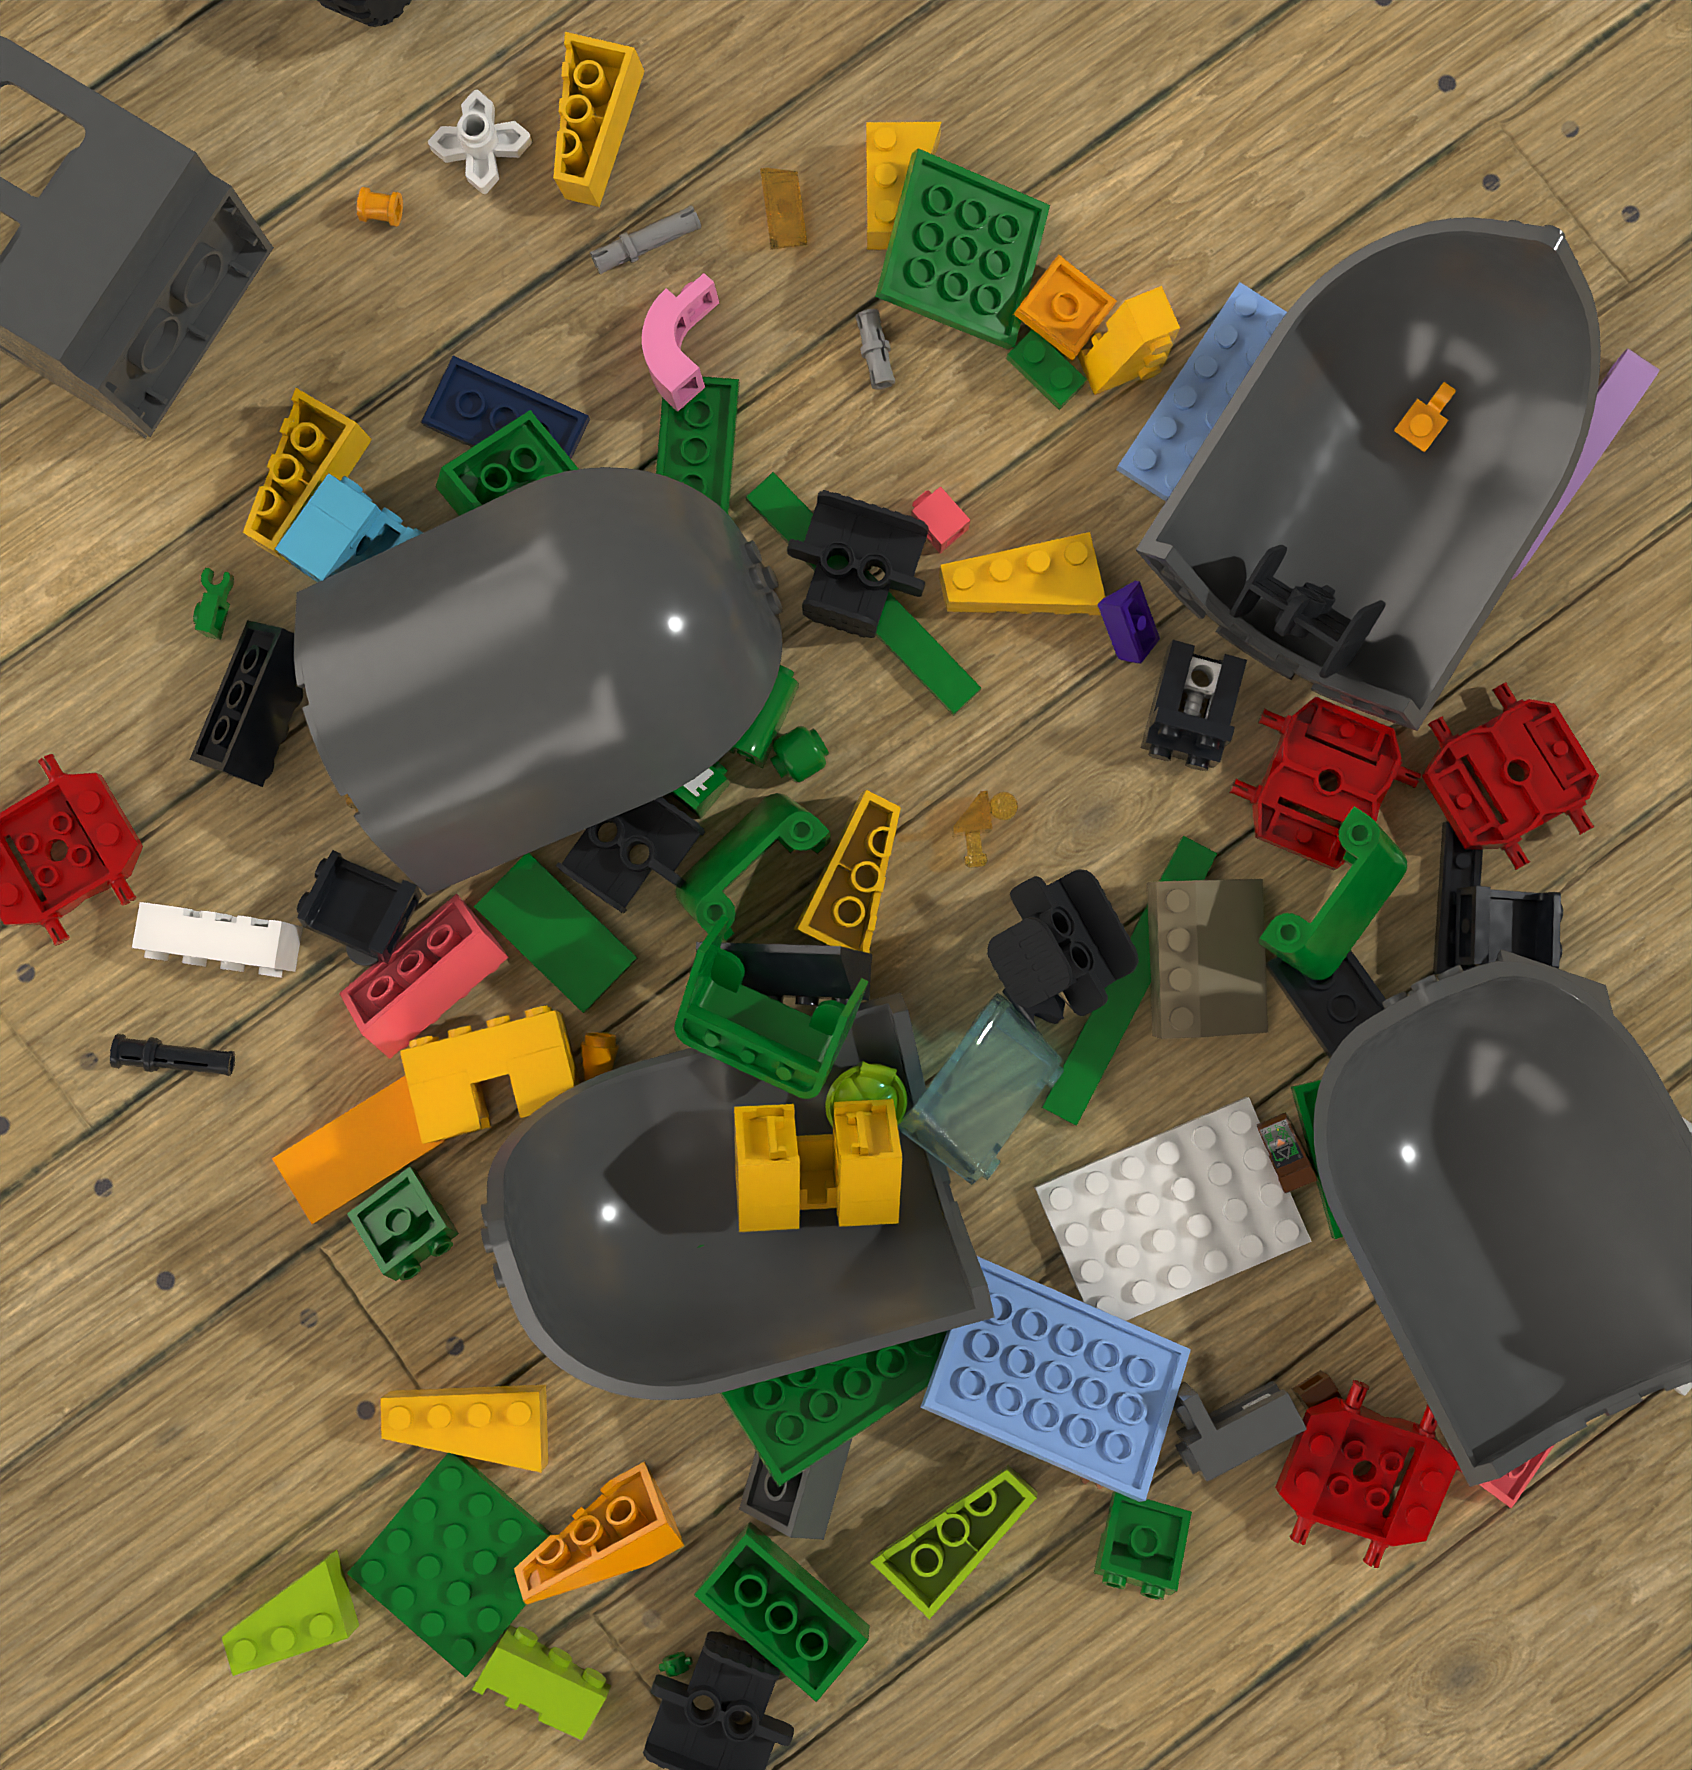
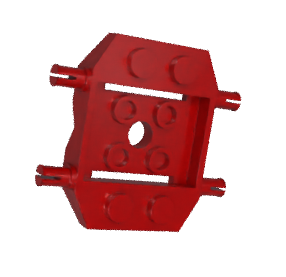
[1422,682,1599,870]
[1229,697,1421,871]
[0,754,143,946]
[1275,1380,1458,1568]

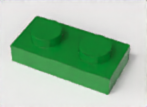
[1006,330,1087,410]

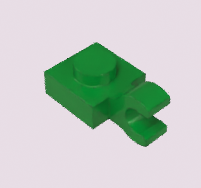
[193,568,234,640]

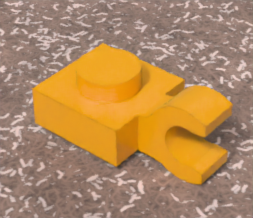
[1393,382,1457,453]

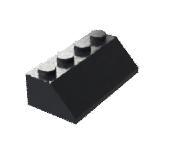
[189,620,303,787]
[696,942,872,1006]

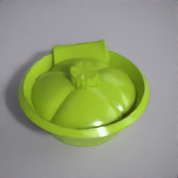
[825,1061,907,1127]

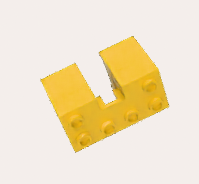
[400,1005,580,1144]
[734,1099,902,1232]

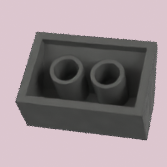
[739,1439,852,1540]

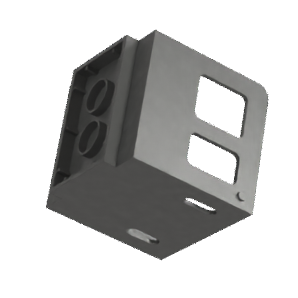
[0,36,274,439]

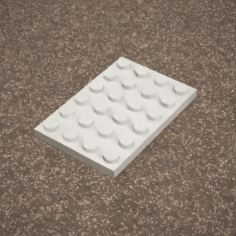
[1034,1097,1312,1321]

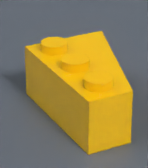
[866,122,942,250]
[1077,286,1180,395]

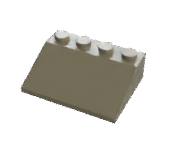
[1147,879,1268,1039]

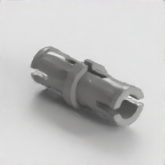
[855,309,895,390]

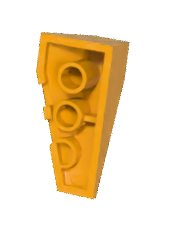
[514,1461,684,1605]

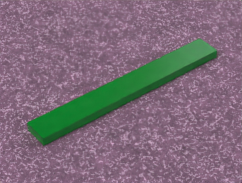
[746,472,981,716]
[1041,836,1218,1126]

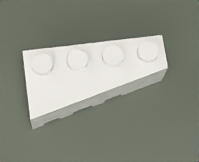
[132,902,303,978]

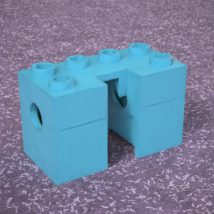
[275,473,423,582]

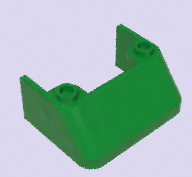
[674,915,869,1099]

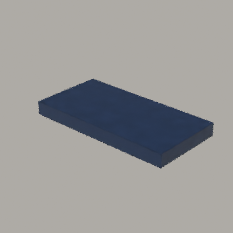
[421,355,590,459]

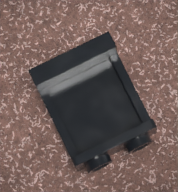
[297,850,422,964]
[1455,886,1563,969]

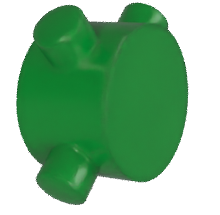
[659,1652,693,1677]

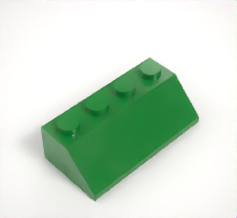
[694,1522,870,1702]

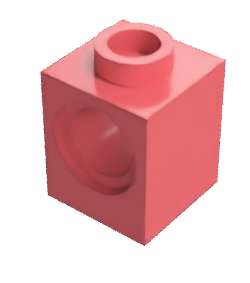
[911,486,970,554]

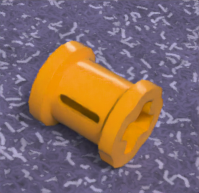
[357,187,403,227]

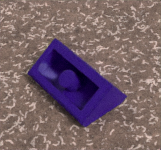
[1098,581,1160,664]

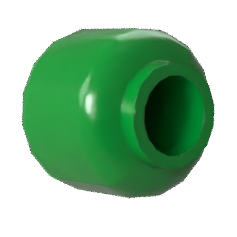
[770,726,829,783]

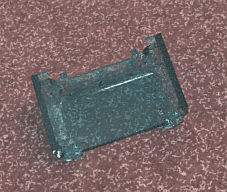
[898,993,1064,1185]

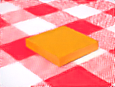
[1014,254,1117,361]

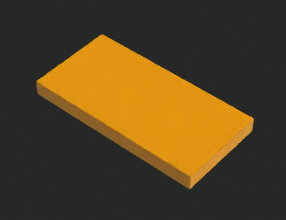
[272,1076,447,1224]

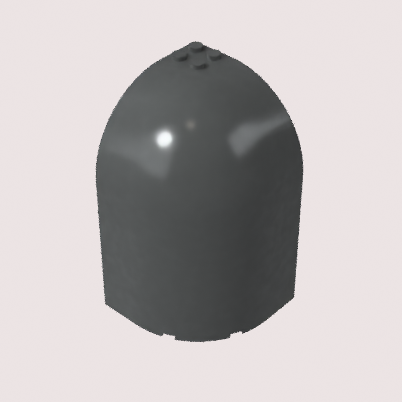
[1136,217,1601,731]
[294,467,783,896]
[1314,961,1692,1487]
[481,992,995,1400]

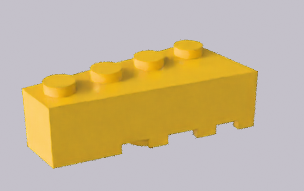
[553,32,645,207]
[243,388,372,565]
[939,532,1105,615]
[794,790,901,953]
[380,1384,548,1473]

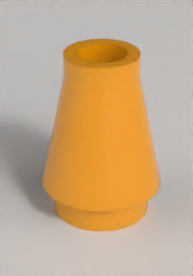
[581,1032,619,1081]

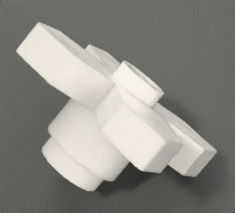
[428,90,532,194]

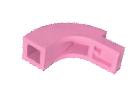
[642,273,719,412]

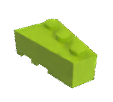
[222,1549,359,1676]
[472,1625,611,1740]

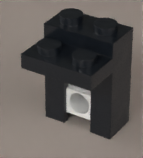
[1140,640,1247,771]

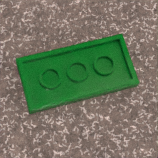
[656,376,740,515]
[474,853,638,1013]

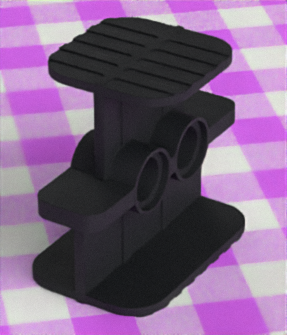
[787,490,929,638]
[1230,545,1386,679]
[556,797,705,913]
[987,869,1138,1016]
[643,1631,794,1770]

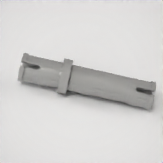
[590,205,701,275]

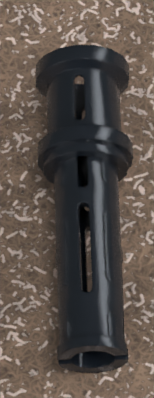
[110,1033,235,1076]

